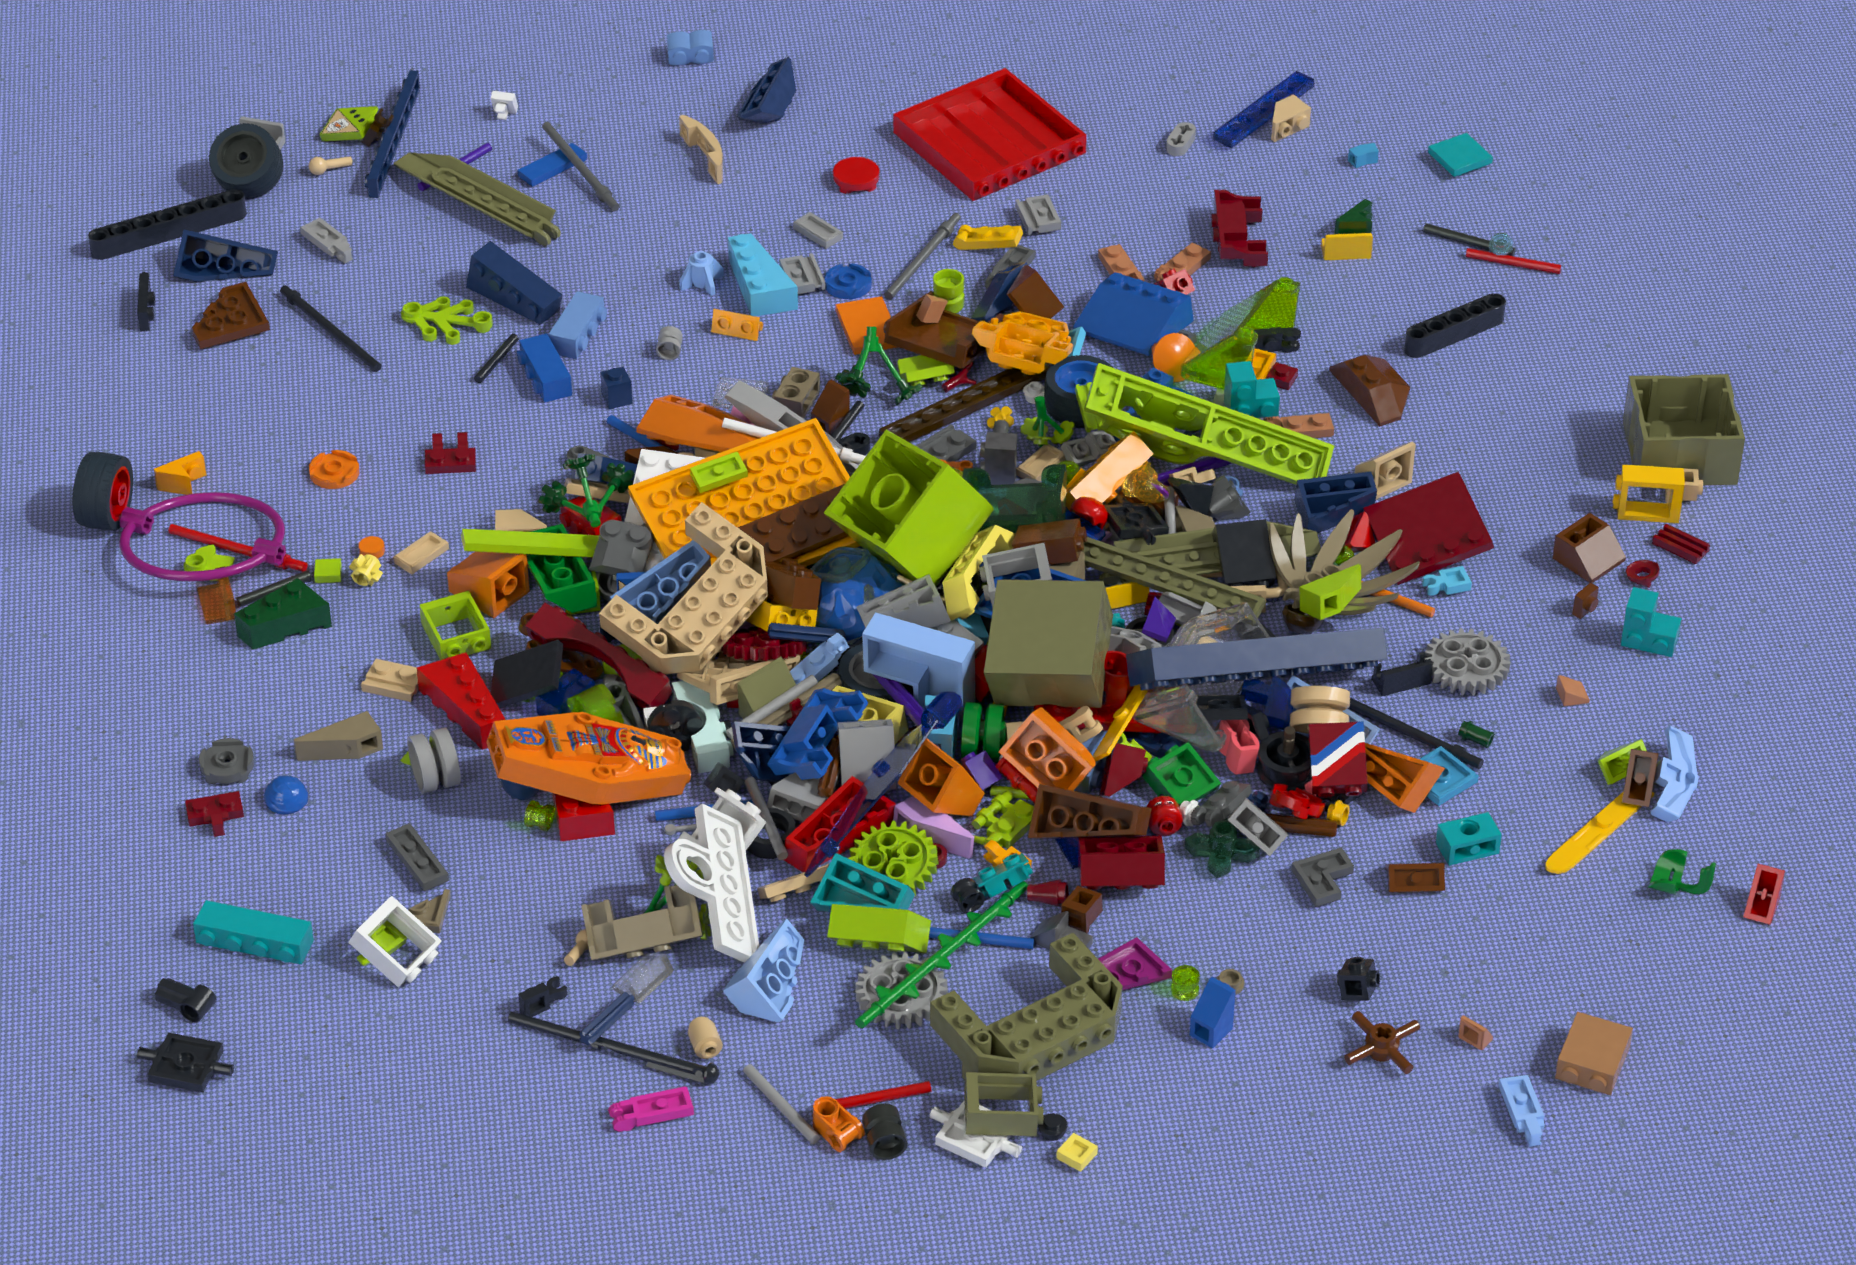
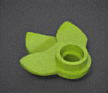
[183,545,235,581]

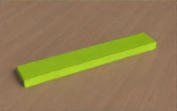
[461,528,600,557]

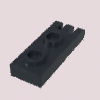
[137,272,155,332]

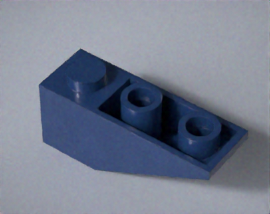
[971,262,1028,323]

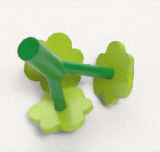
[1020,396,1075,447]

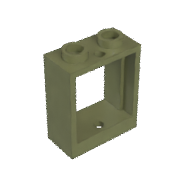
[964,1072,1043,1136]

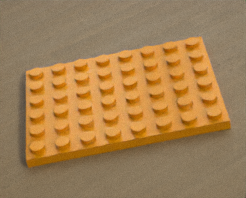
[628,418,860,566]

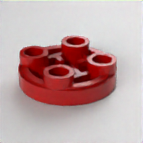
[833,157,880,194]

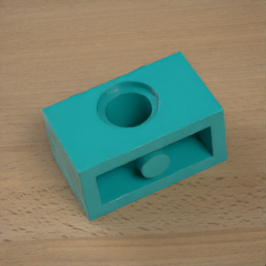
[1436,812,1502,866]

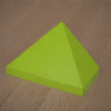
[1598,739,1647,785]

